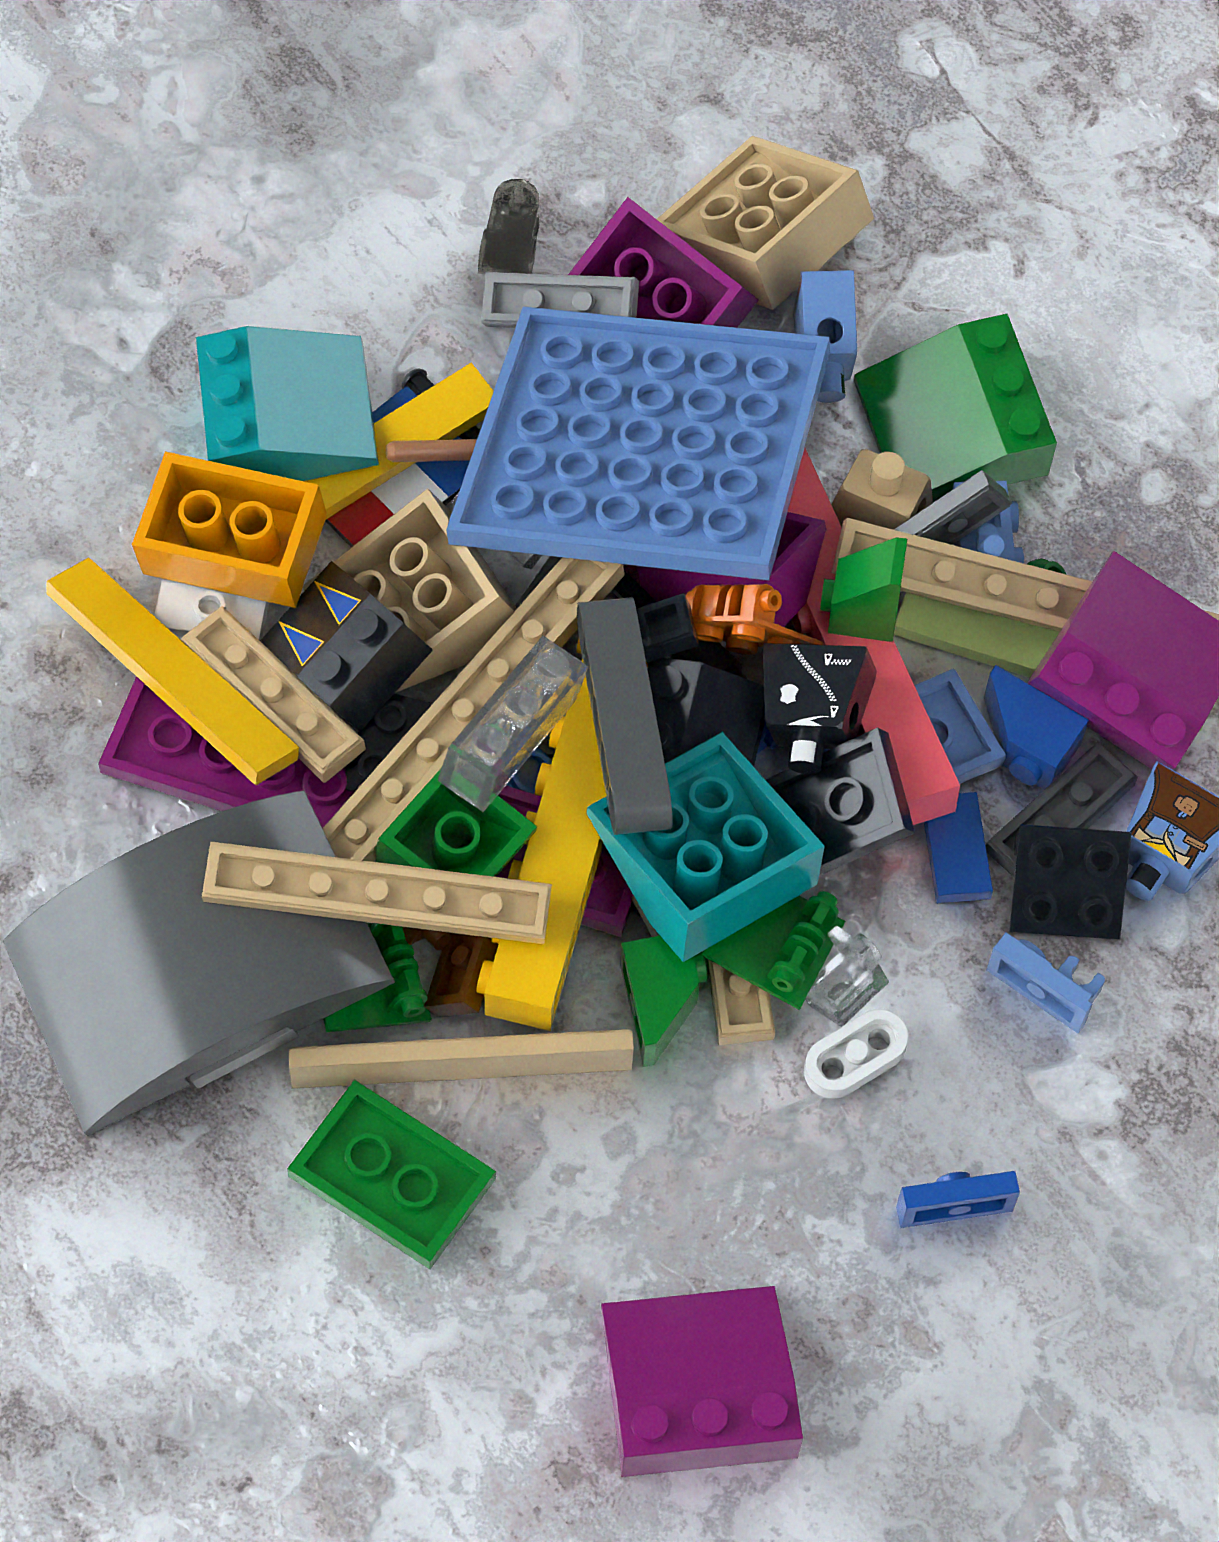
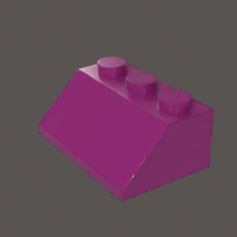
[636,512,826,627]

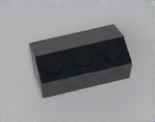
[647,658,765,767]

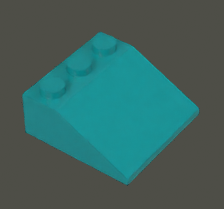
[196,326,379,481]
[587,732,824,962]

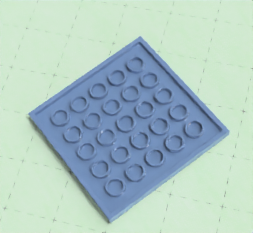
[446,307,830,580]

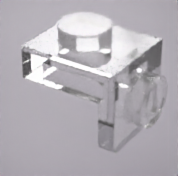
[805,926,889,1027]

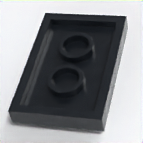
[765,727,915,876]

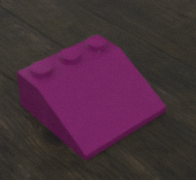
[568,197,759,328]
[1027,551,1219,770]
[601,1286,803,1477]

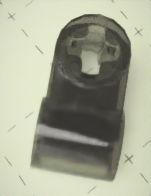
[478,179,539,275]

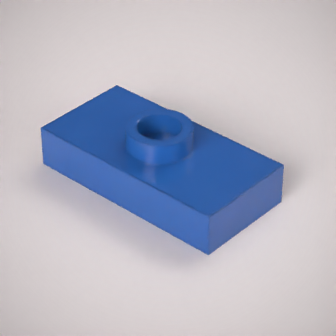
[896,1171,1020,1228]

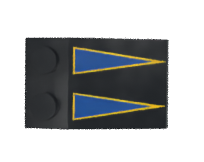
[260,561,433,732]

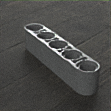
[577,597,672,835]

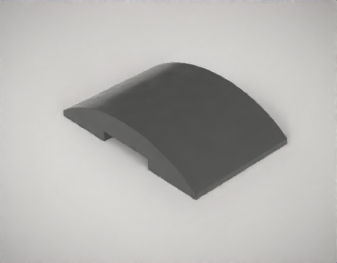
[3,790,395,1136]

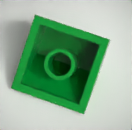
[375,758,537,877]

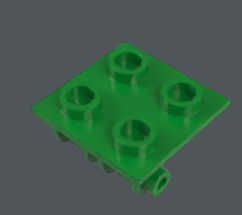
[701,891,846,1010]
[323,923,432,1032]

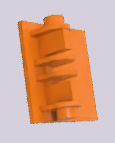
[686,584,823,655]

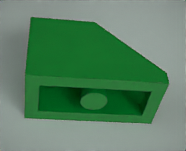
[820,537,908,642]
[620,936,707,1067]

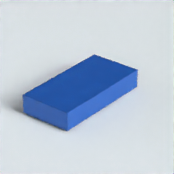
[924,792,993,904]

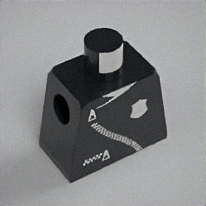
[763,643,877,774]

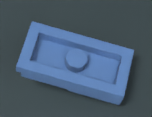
[987,932,1105,1034]

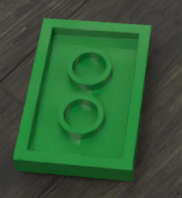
[287,1079,496,1269]

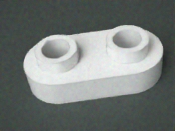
[804,1009,909,1099]

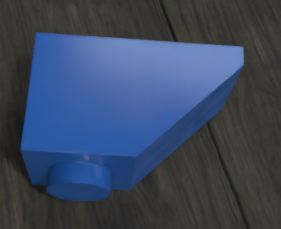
[984,665,1089,790]

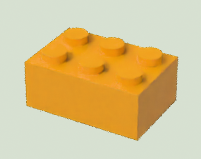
[132,451,327,608]

